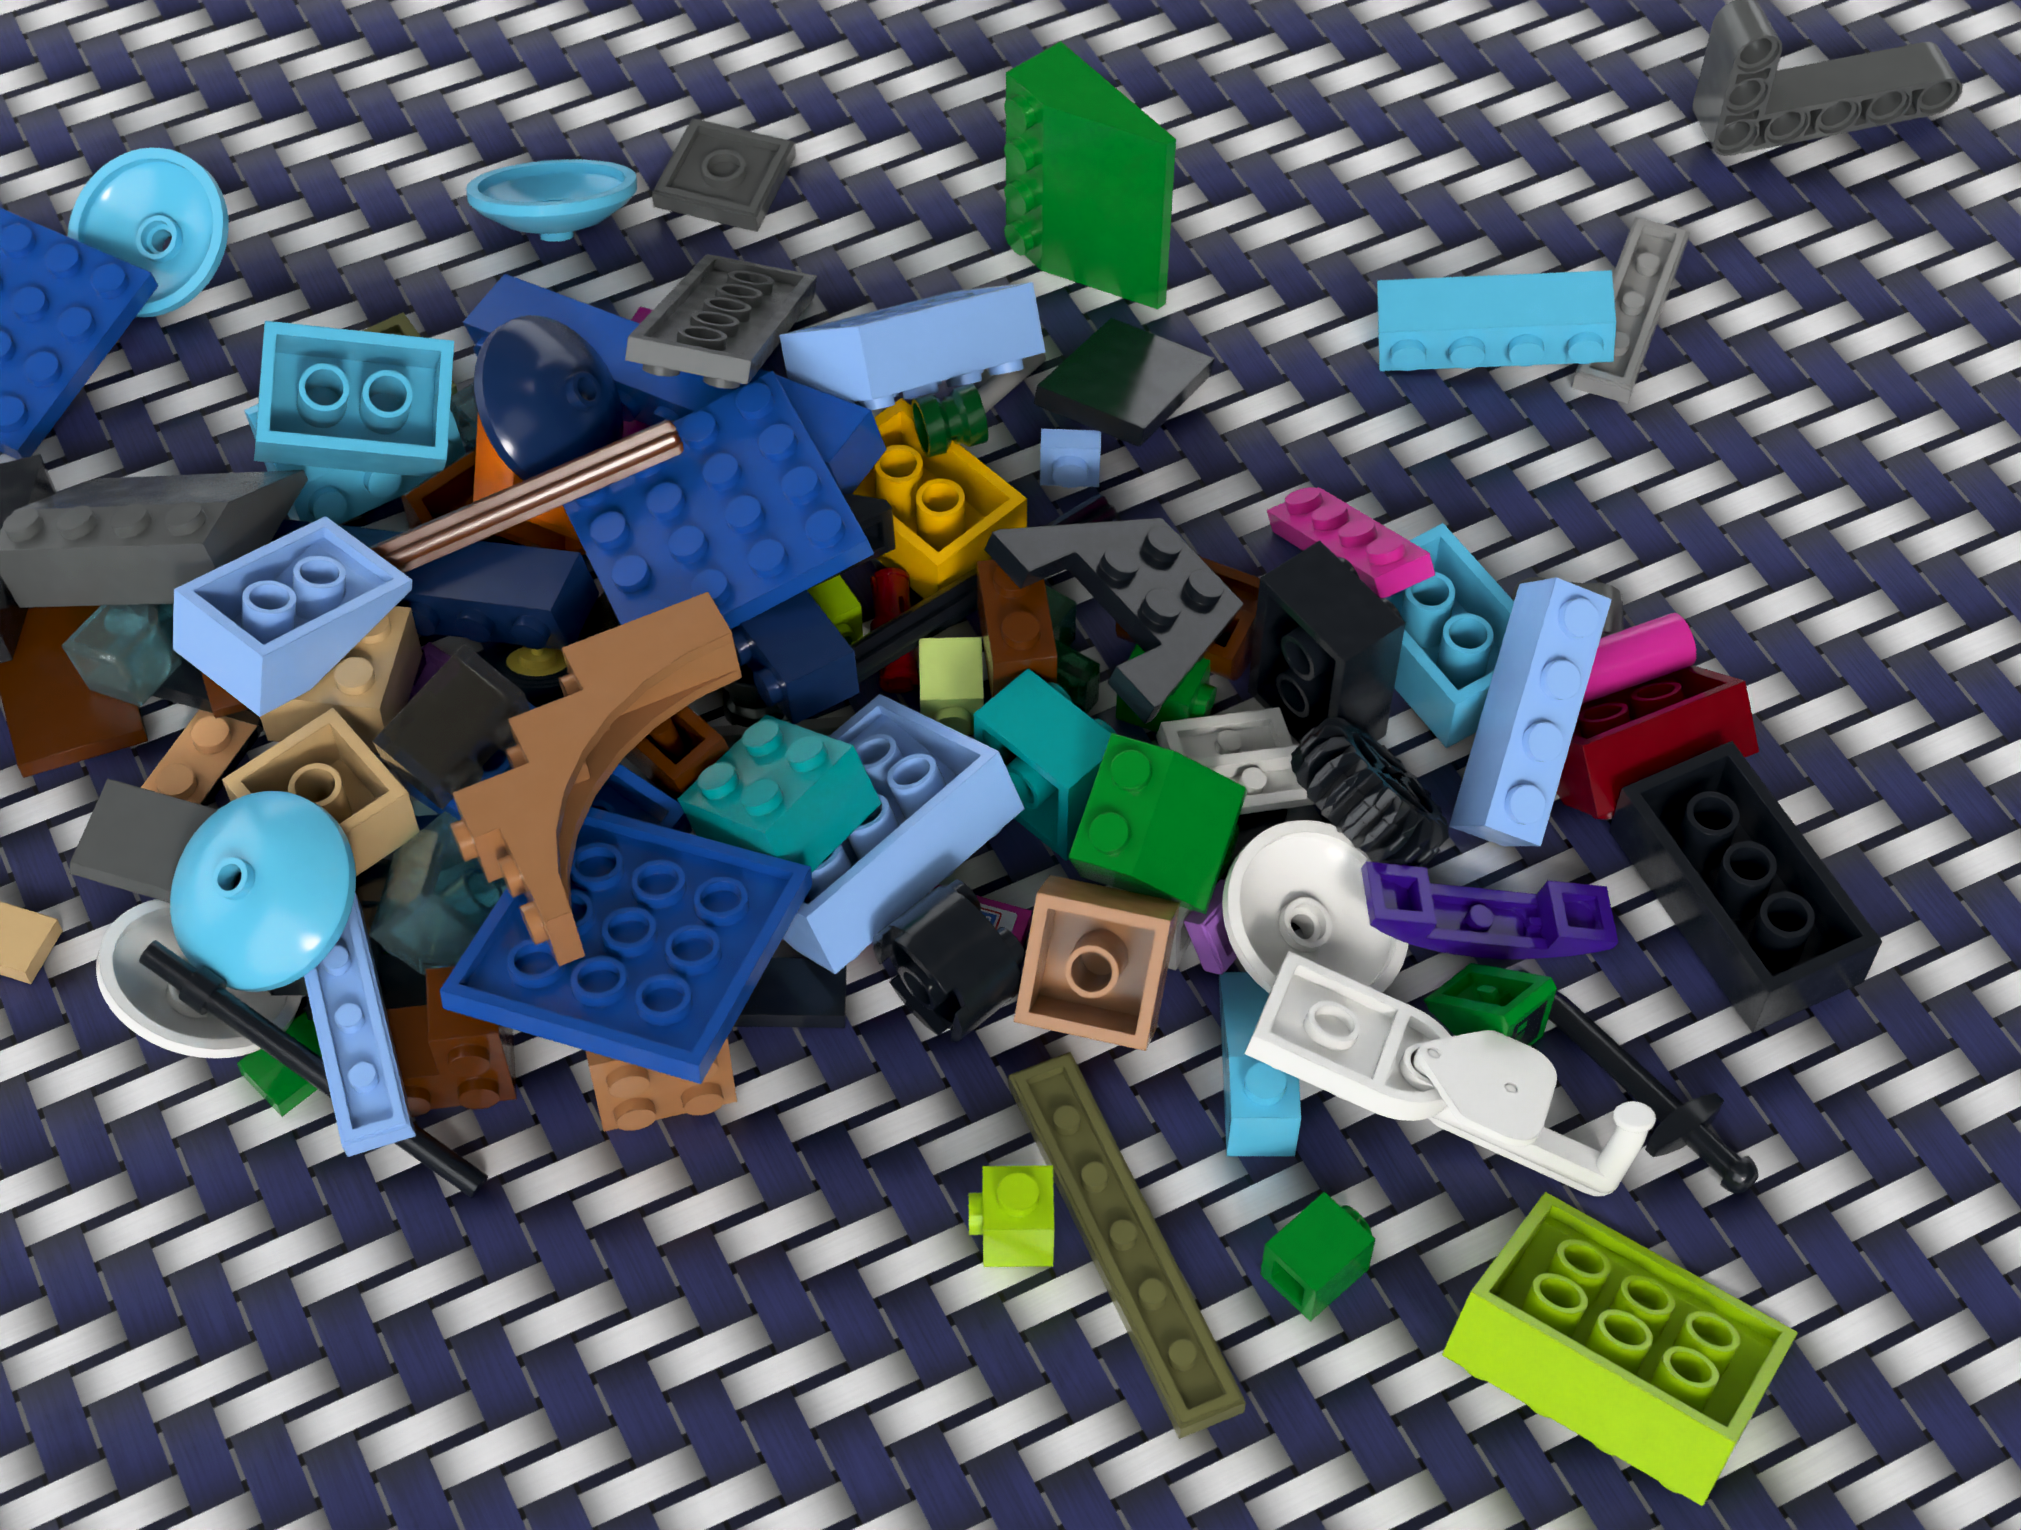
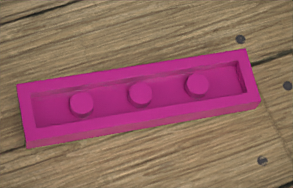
[1266,487,1435,599]

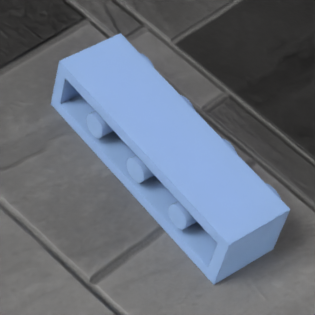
[1449,577,1612,847]

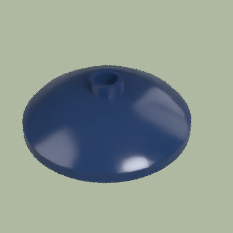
[474,315,624,481]

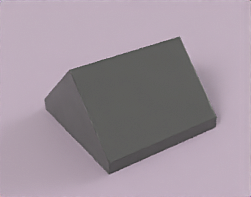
[70,778,217,903]

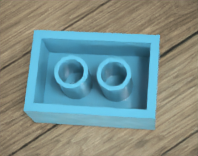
[254,321,454,478]
[1385,523,1514,749]

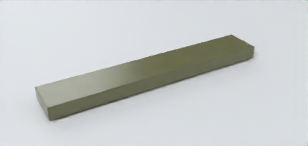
[1008,1052,1246,1439]

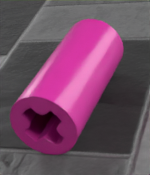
[1582,613,1696,704]

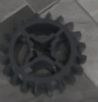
[1290,716,1449,867]

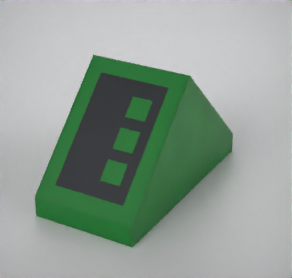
[1424,963,1557,1046]

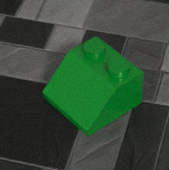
[1068,733,1247,914]

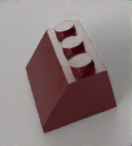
[1556,665,1759,819]

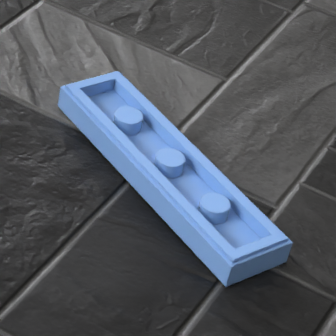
[304,893,416,1157]

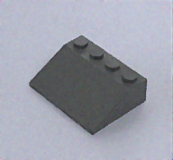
[0,470,308,608]

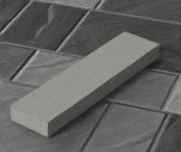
[1572,217,1690,404]

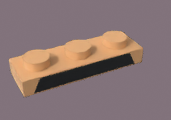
[141,709,264,807]

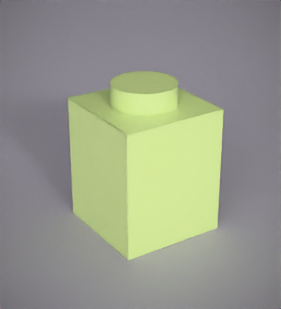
[919,637,984,735]

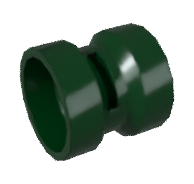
[912,384,988,457]

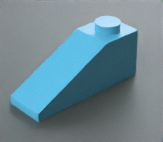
[1219,972,1301,1156]

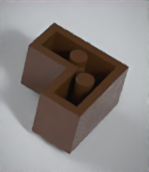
[386,966,517,1117]

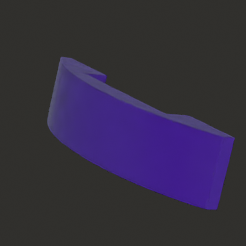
[1361,861,1618,959]

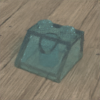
[369,811,507,974]

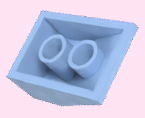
[173,516,413,717]

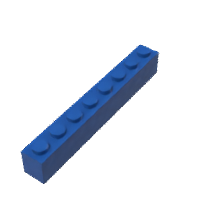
[463,274,887,494]

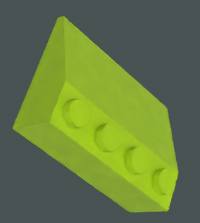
[1442,1192,1798,1506]

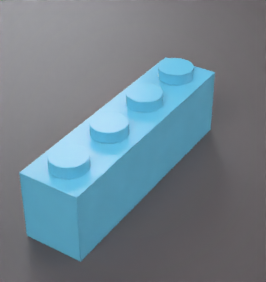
[1377,270,1616,371]

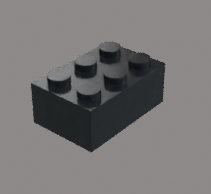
[1248,540,1406,744]

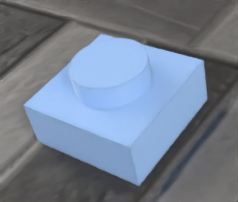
[1040,429,1101,488]

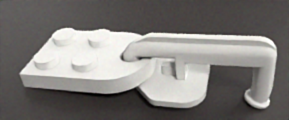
[1245,951,1656,1196]

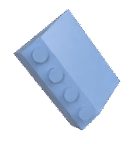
[783,694,1025,974]

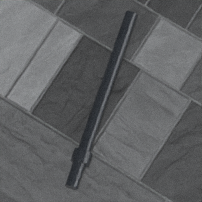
[139,940,488,1198]

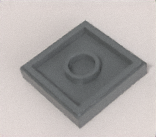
[652,118,796,232]

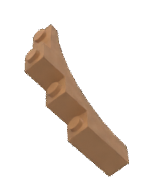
[450,592,742,966]

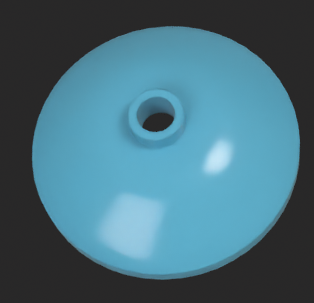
[68,148,229,317]
[466,159,637,242]
[170,791,356,992]

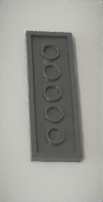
[625,254,817,389]

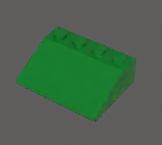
[1004,41,1176,309]

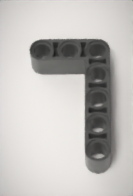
[1693,0,1963,156]

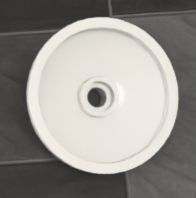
[1222,820,1408,994]
[96,899,302,1058]

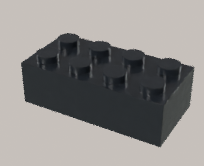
[1609,741,1882,1033]

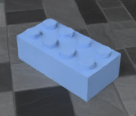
[779,282,1045,410]

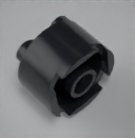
[873,879,1026,1043]

